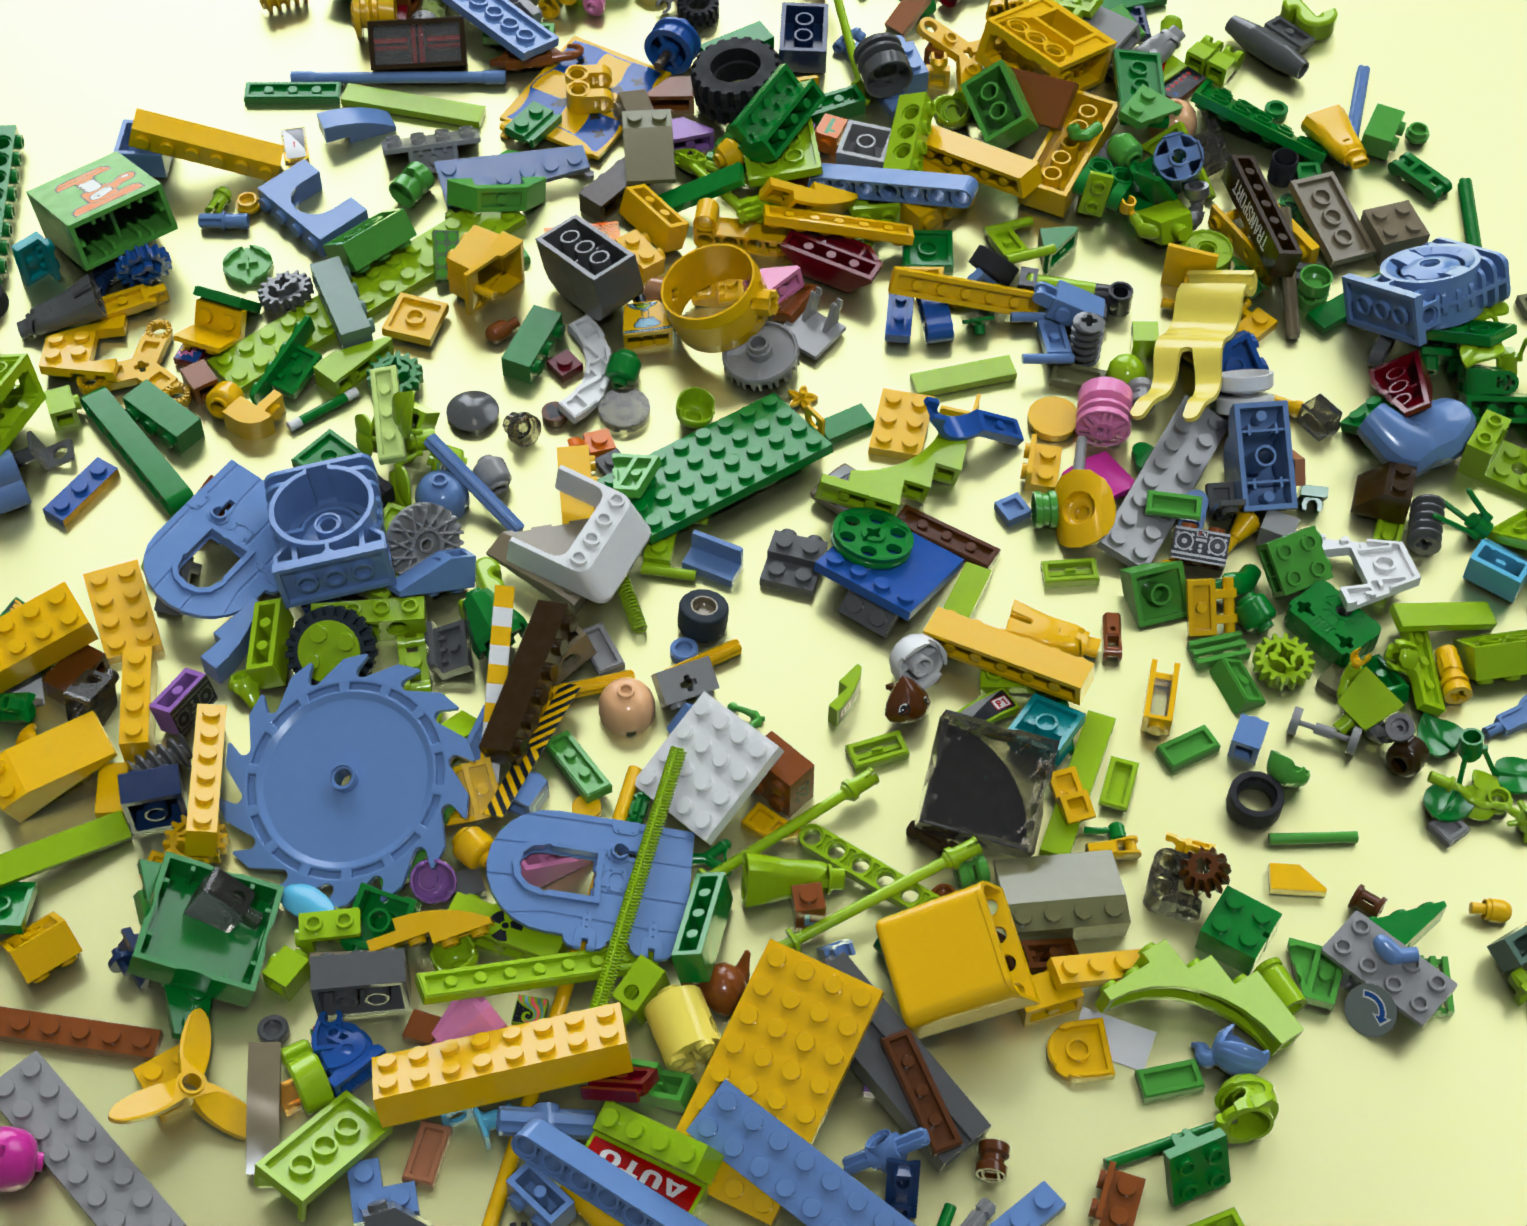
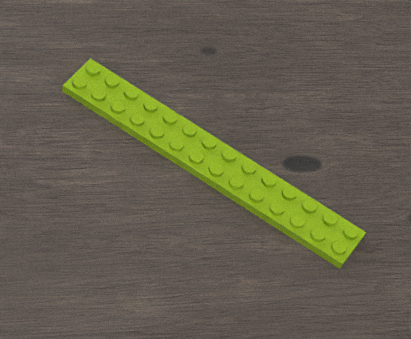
[207,209,526,393]

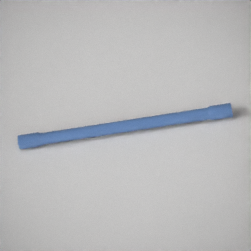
[290,70,506,85]

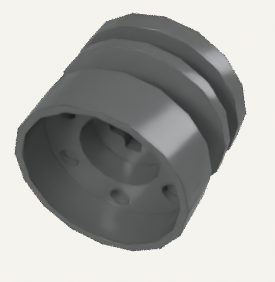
[853,32,913,98]

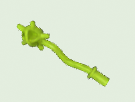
[1427,771,1527,844]

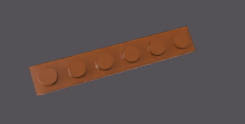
[0,1006,164,1062]

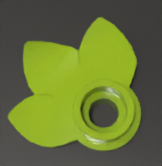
[1463,769,1513,821]

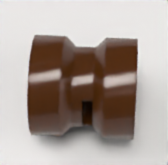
[975,1139,1011,1183]

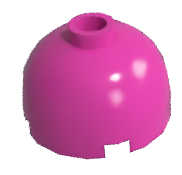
[0,1126,44,1192]

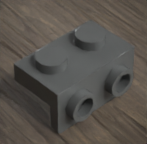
[837,590,899,639]
[424,619,473,680]

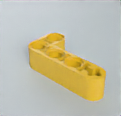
[693,198,792,257]

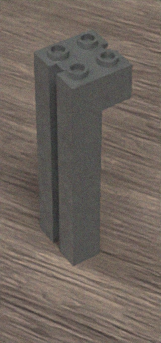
[822,951,991,1173]

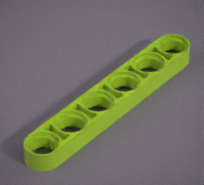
[799,824,941,910]

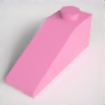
[520,853,594,888]

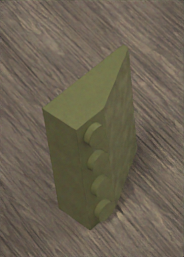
[993,850,1131,940]

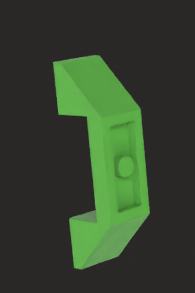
[447,177,546,212]

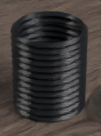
[1267,148,1299,188]

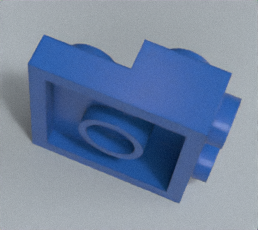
[1218,330,1269,396]

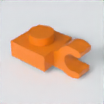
[567,428,616,458]

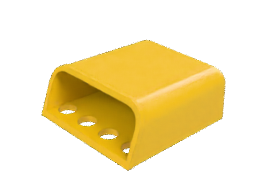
[875,881,1041,1039]

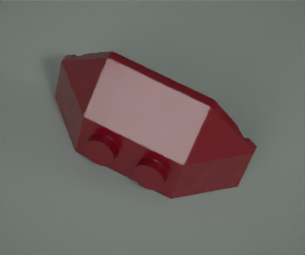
[780,229,883,292]

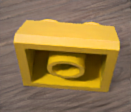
[0,911,83,984]

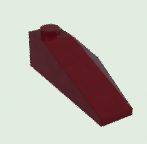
[1368,350,1433,417]

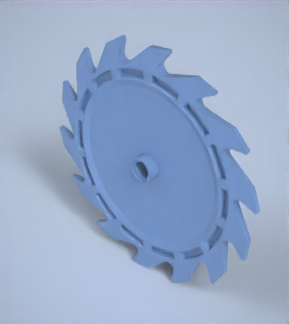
[219,653,476,908]

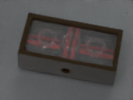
[367,16,468,70]

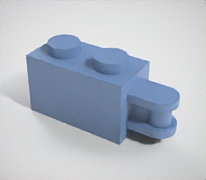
[896,35,929,94]
[1032,280,1105,327]

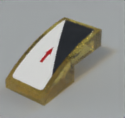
[281,127,310,166]

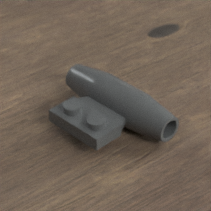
[1225,15,1315,79]

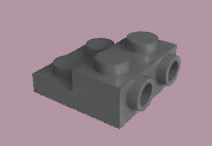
[759,528,828,598]

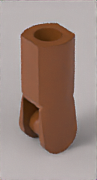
[1102,612,1122,661]

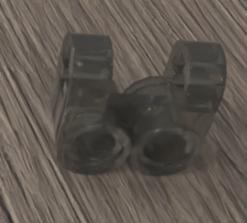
[1142,848,1207,922]

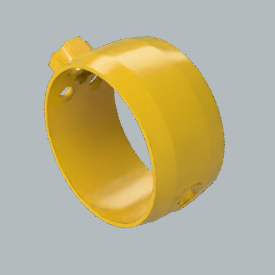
[661,243,779,353]

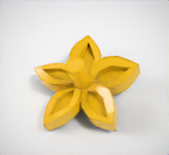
[787,385,818,411]

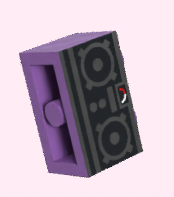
[149,668,218,736]

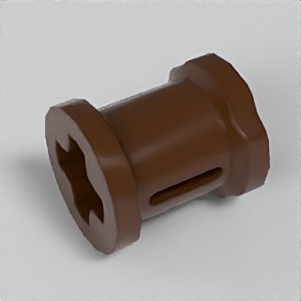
[1348,884,1388,918]

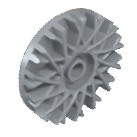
[722,321,800,392]
[386,502,465,576]

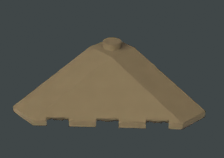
[486,518,589,615]

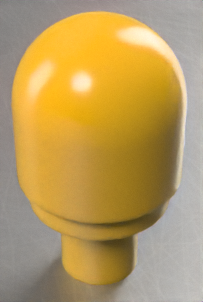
[1469,898,1512,923]

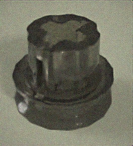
[502,412,542,447]

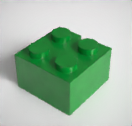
[1195,885,1282,976]

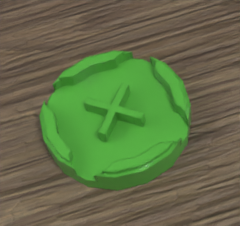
[222,245,274,287]

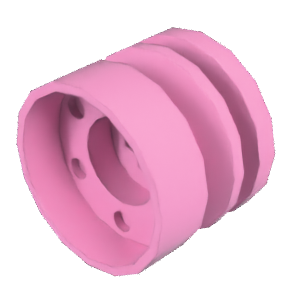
[1075,377,1133,447]

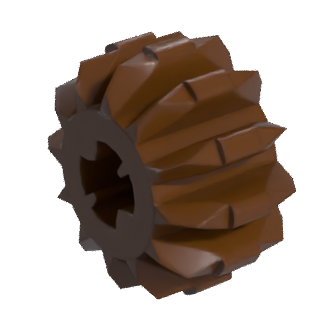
[1179,845,1232,899]

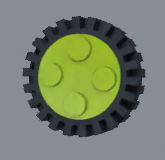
[285,605,378,685]

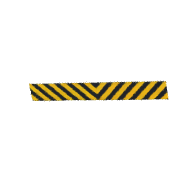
[483,682,582,818]

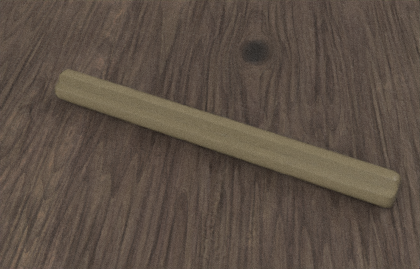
[1280,206,1301,339]

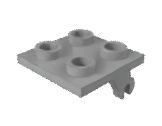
[784,286,846,360]

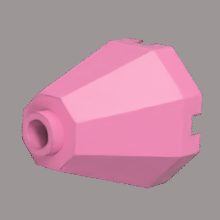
[431,997,508,1044]

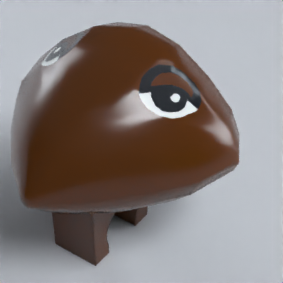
[885,676,931,724]

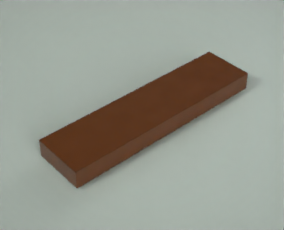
[897,505,1001,569]
[879,1028,963,1158]

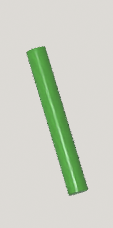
[1268,831,1359,845]

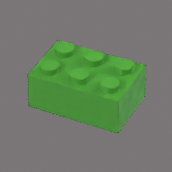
[960,59,1039,150]
[322,208,417,274]

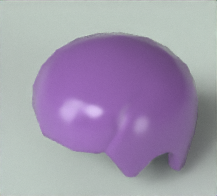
[409,859,457,904]

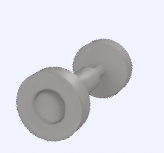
[1287,706,1363,756]

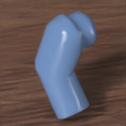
[832,27,866,53]
[1373,934,1420,965]

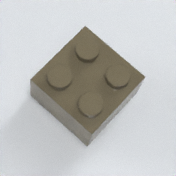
[1360,200,1430,266]

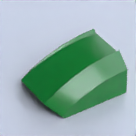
[340,882,423,951]

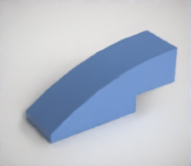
[316,107,397,143]
[200,598,259,685]

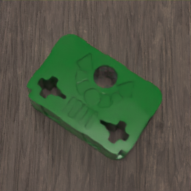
[1284,580,1381,669]

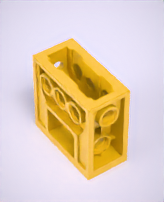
[974,0,1117,91]

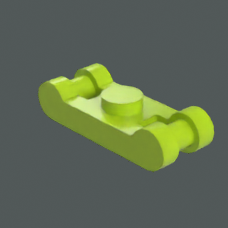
[396,632,432,692]

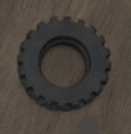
[690,37,782,125]

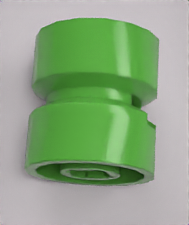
[389,161,435,208]
[1297,264,1333,312]

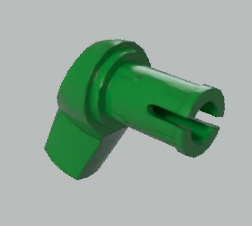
[1215,564,1261,598]

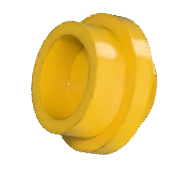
[236,192,261,215]

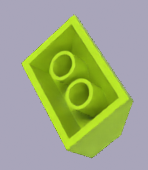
[1453,629,1527,684]

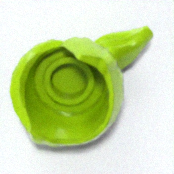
[933,90,974,131]

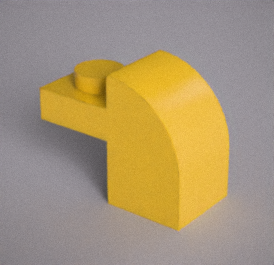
[222,389,286,440]

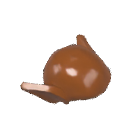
[681,950,751,1016]

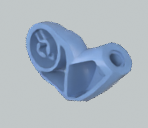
[1357,398,1476,479]

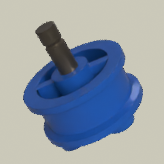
[644,17,701,75]

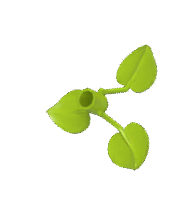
[1460,301,1527,375]
[354,390,436,507]

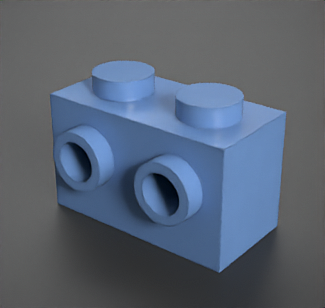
[506,1162,577,1226]

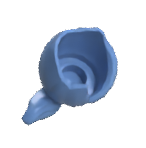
[1191,1023,1270,1076]

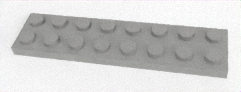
[1096,395,1228,567]
[0,1050,186,1226]

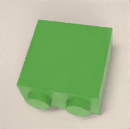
[1255,526,1334,598]

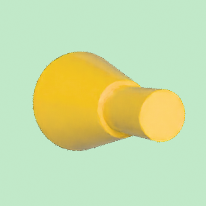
[1227,511,1261,555]

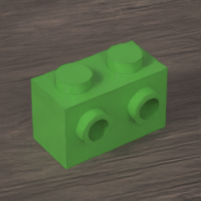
[1361,103,1407,160]

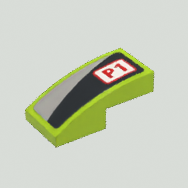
[828,664,862,727]
[953,687,1020,736]

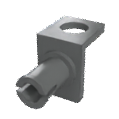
[12,431,75,471]

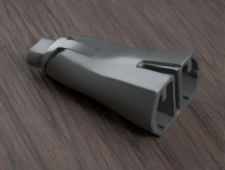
[16,274,108,339]

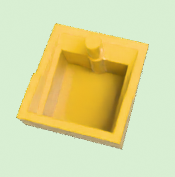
[446,225,525,316]

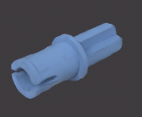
[198,211,250,231]

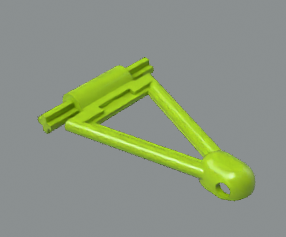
[674,148,781,224]

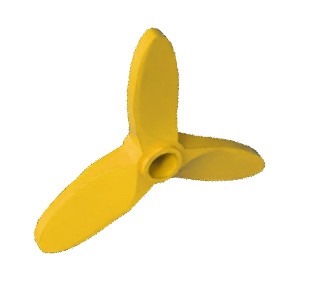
[108,1008,247,1141]

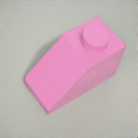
[742,265,805,305]

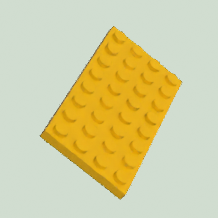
[676,939,884,1226]

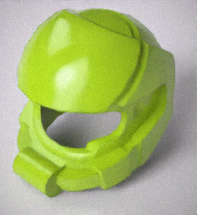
[1212,1073,1279,1144]

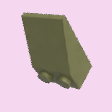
[622,109,676,185]

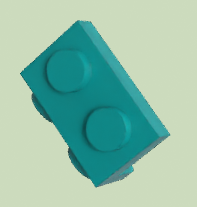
[11,231,62,287]

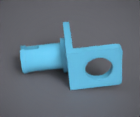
[440,1102,511,1150]

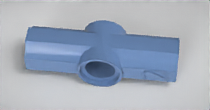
[496,1102,596,1140]

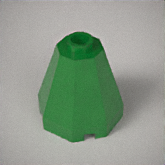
[462,587,528,660]

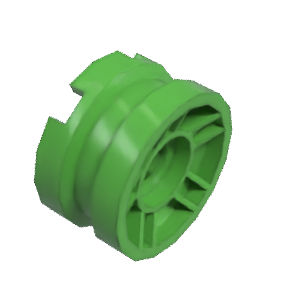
[1031,490,1059,529]

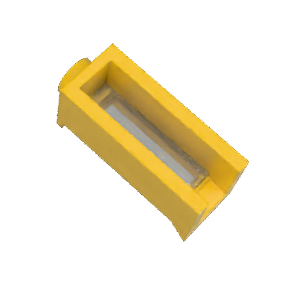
[1140,659,1181,736]

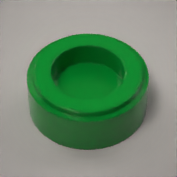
[1264,100,1288,123]

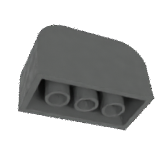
[535,214,644,321]

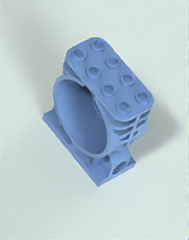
[1342,237,1511,346]
[264,453,397,609]

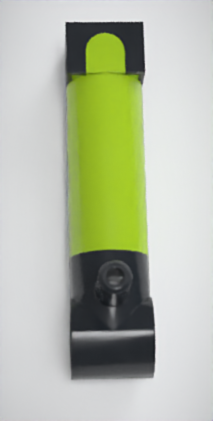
[1017,266,1134,323]

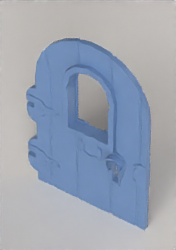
[143,459,279,619]
[486,810,695,963]

